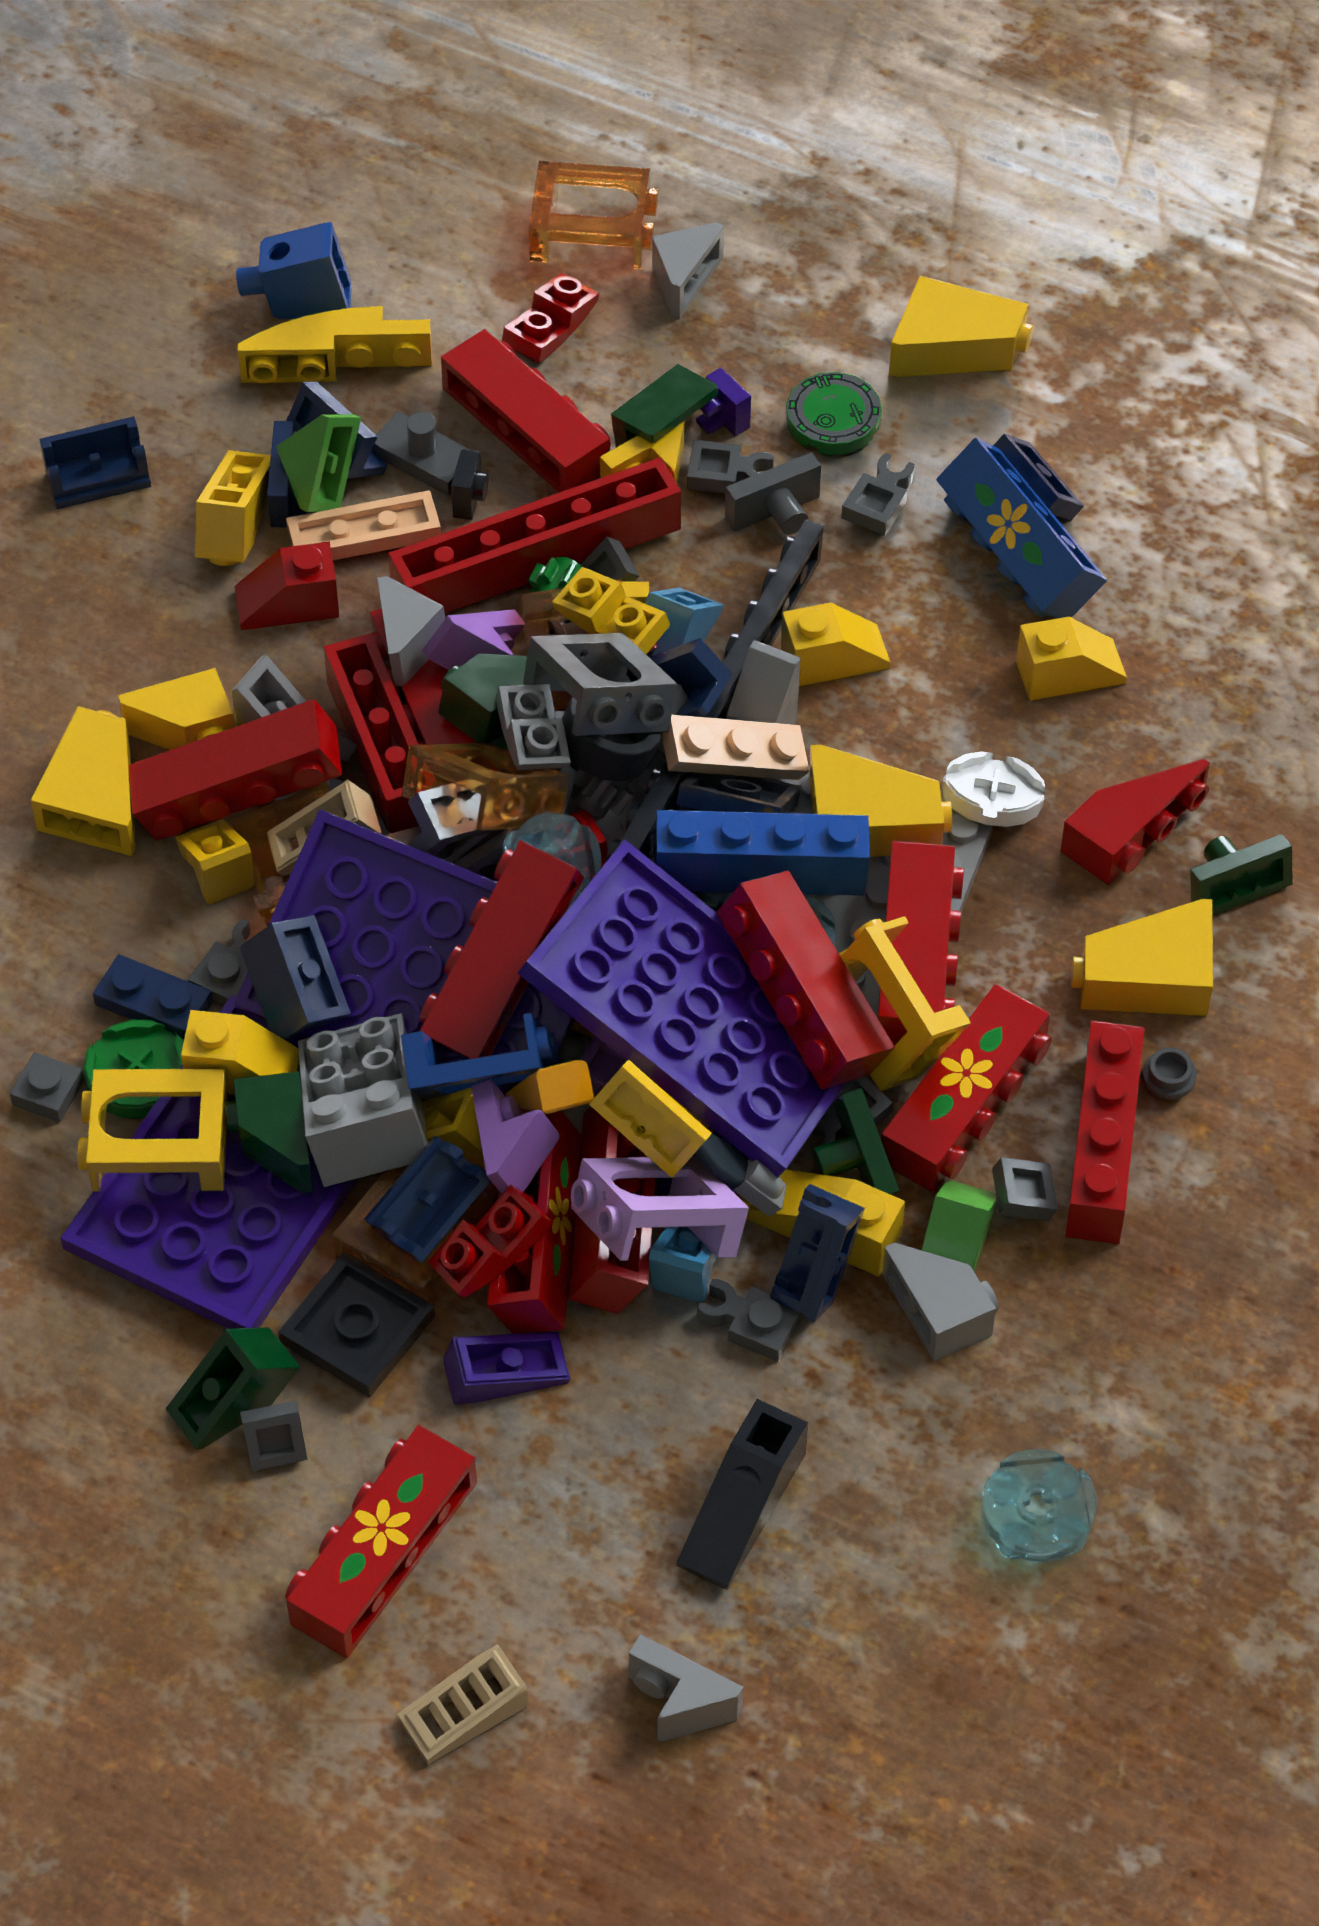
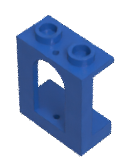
[401,1013,559,1100]

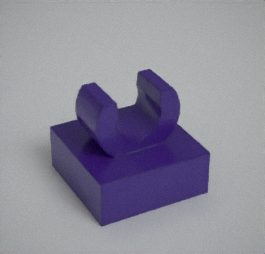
[696,367,751,437]

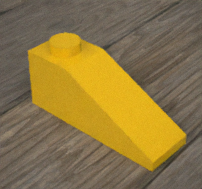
[195,450,271,566]
[737,1170,905,1277]

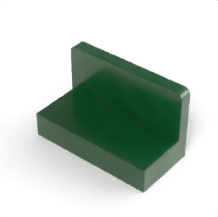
[611,364,718,447]

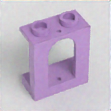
[571,1156,749,1261]

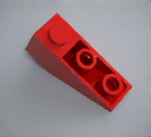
[1060,759,1210,885]

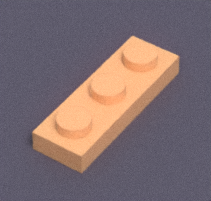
[286,490,441,560]
[661,715,810,780]

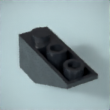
[676,1398,808,1590]

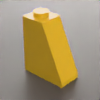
[889,276,1034,377]
[31,706,136,856]
[809,744,952,857]
[1071,899,1213,1016]

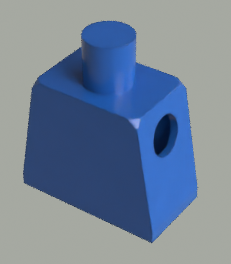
[236,222,352,319]

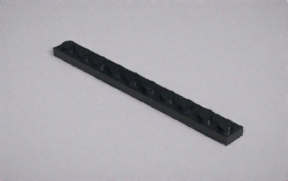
[605,519,824,863]

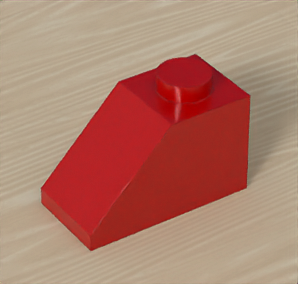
[234,541,339,630]

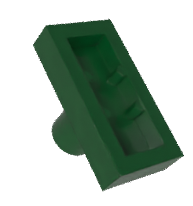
[1190,834,1293,916]
[812,1088,900,1196]

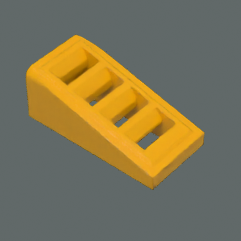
[506,1060,594,1114]

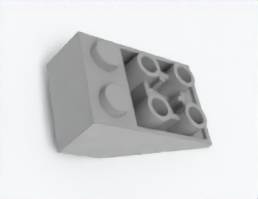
[298,1013,428,1187]

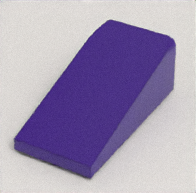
[443,1331,570,1404]

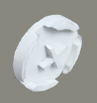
[942,752,1045,827]

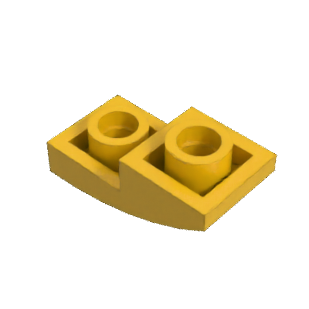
[552,567,670,654]

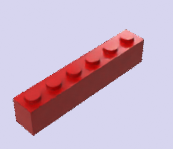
[388,457,681,613]

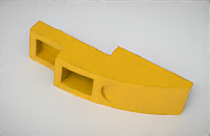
[238,306,432,383]

